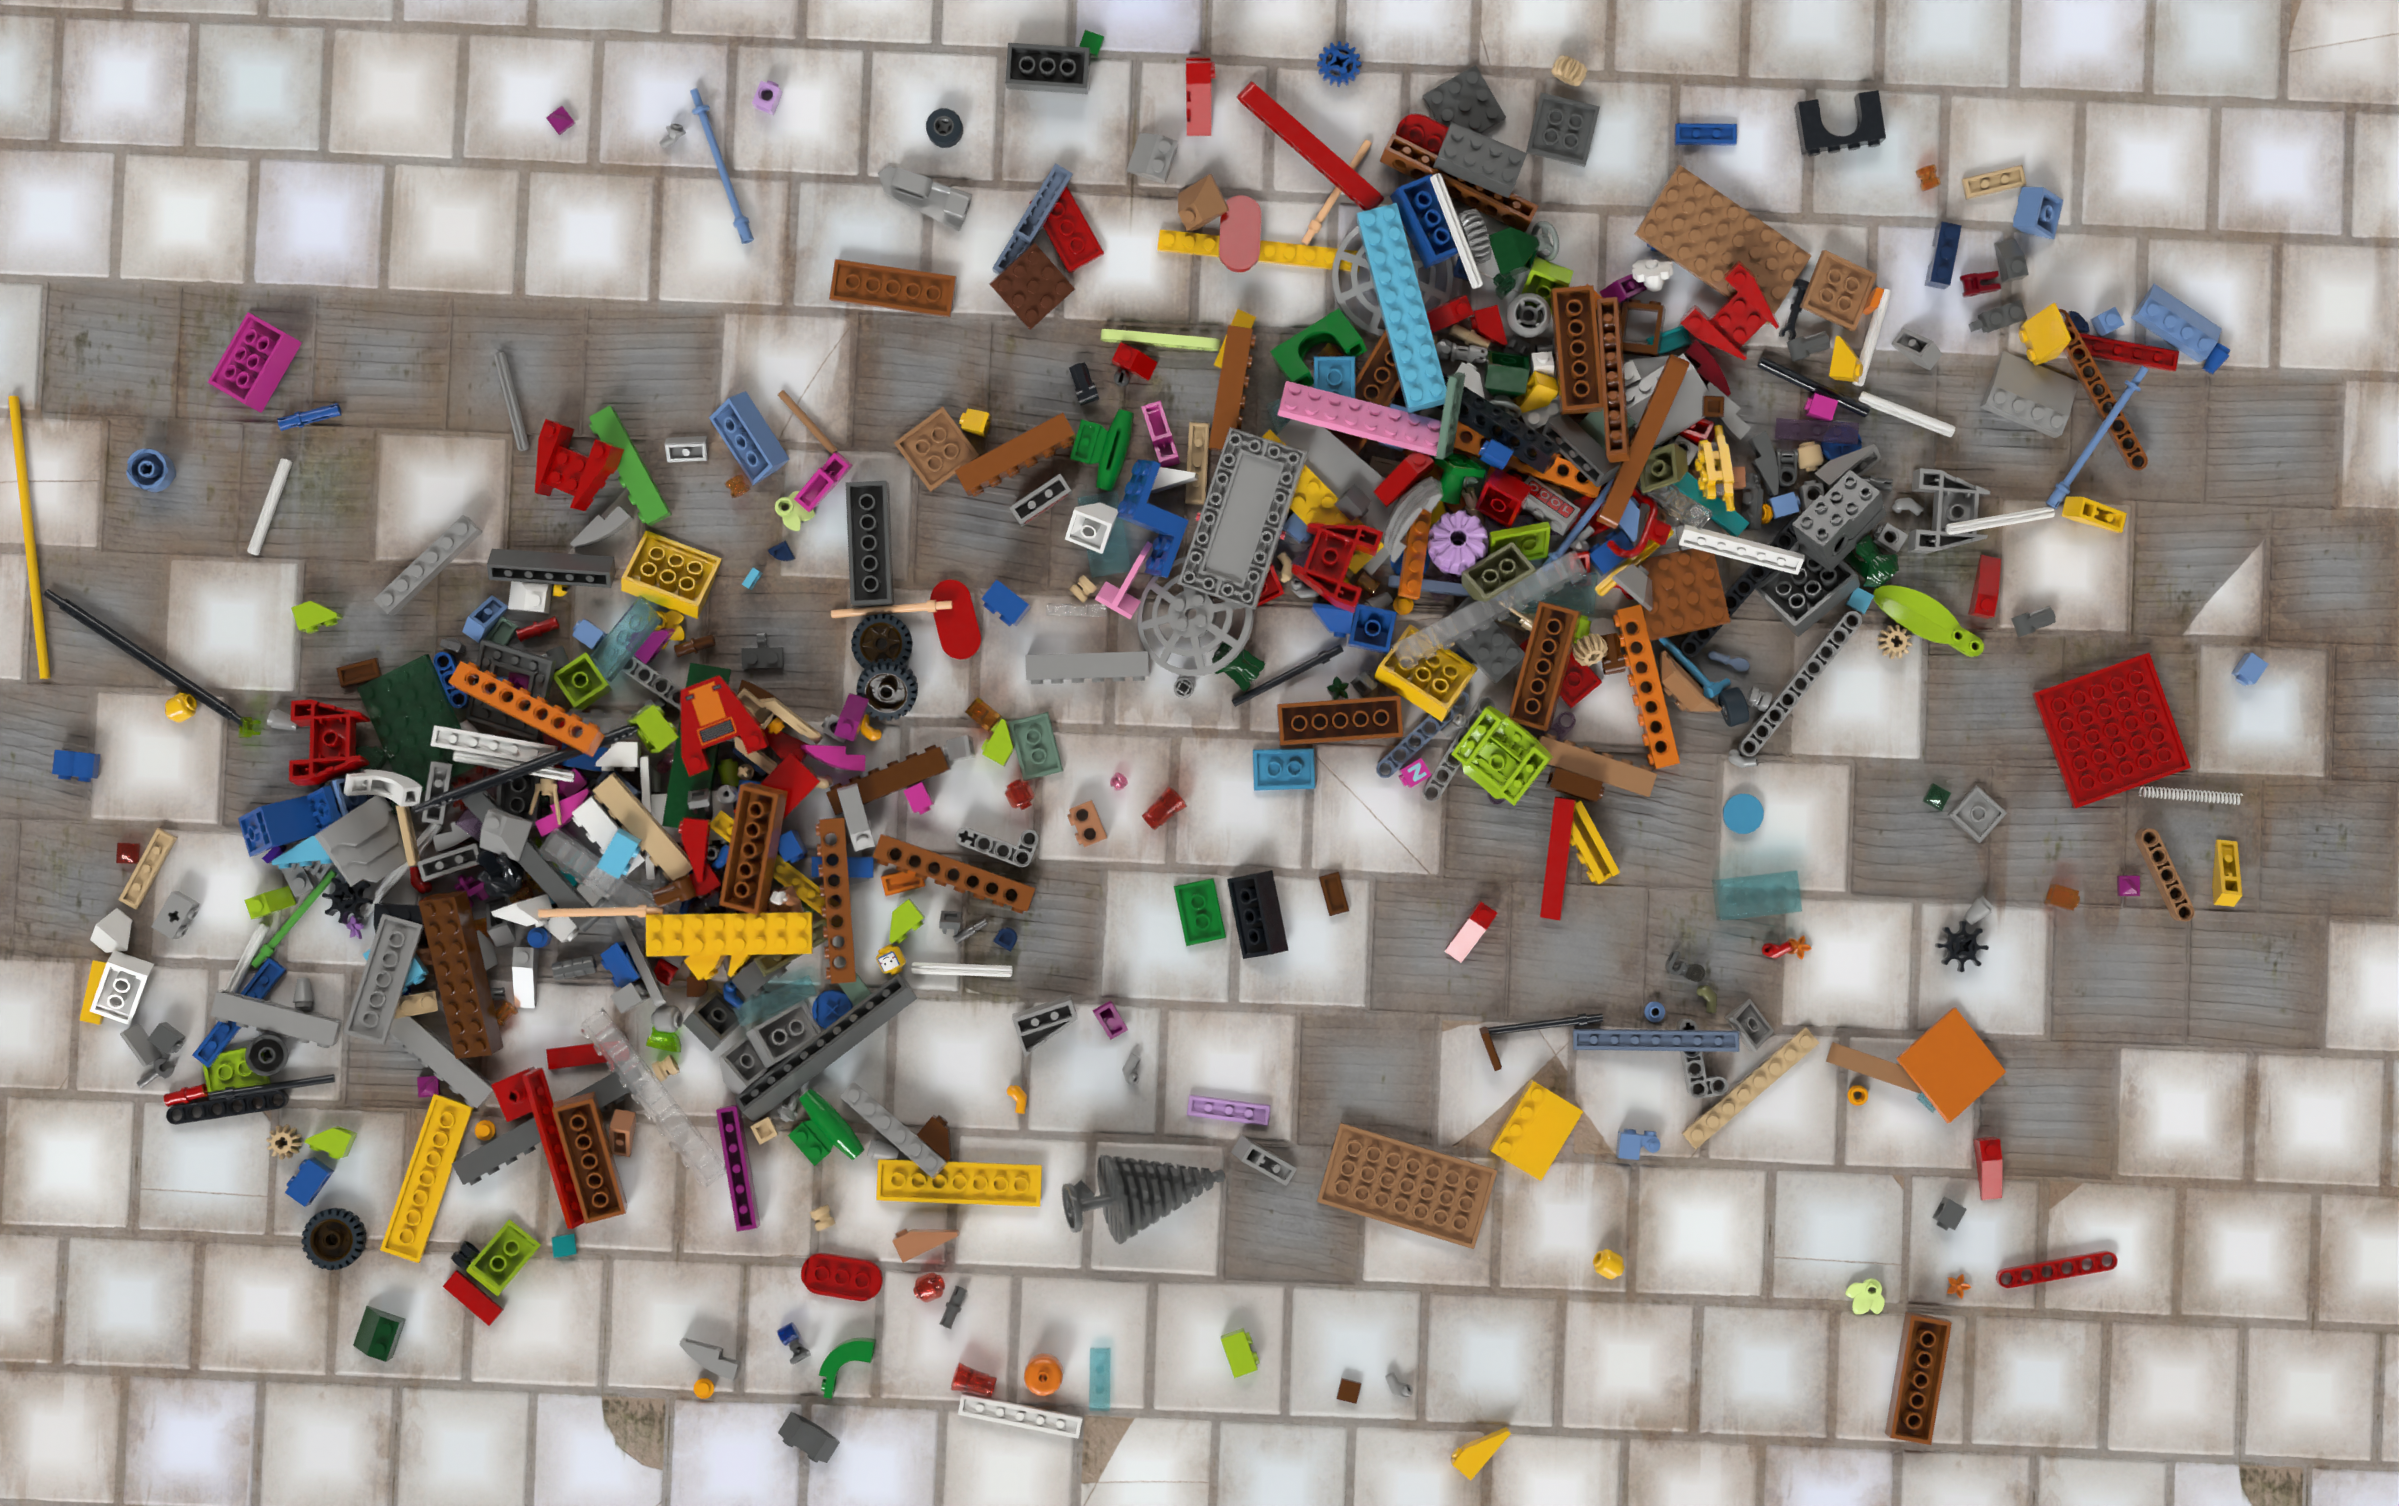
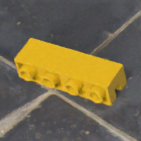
[1571,801,1620,884]

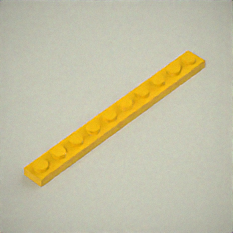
[1157,229,1360,273]

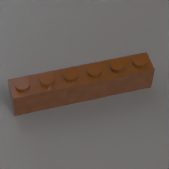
[826,744,951,815]

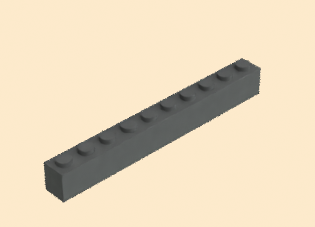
[735,974,917,1122]
[452,1061,647,1186]

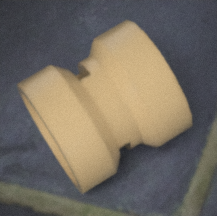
[1069,575,1097,603]
[652,1055,680,1082]
[809,1204,836,1231]

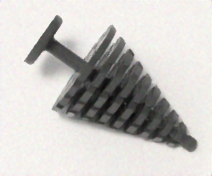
[1062,1155,1225,1244]

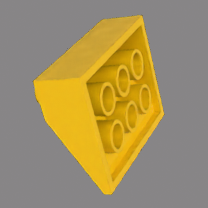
[621,531,722,619]
[1374,624,1478,722]
[1488,1079,1584,1181]

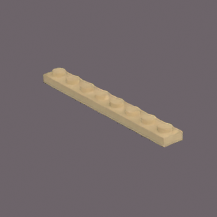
[1681,1027,1819,1149]

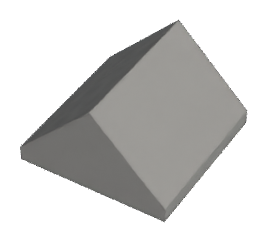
[1724,999,1774,1052]

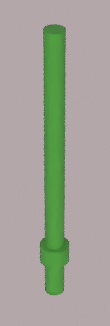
[251,869,338,968]

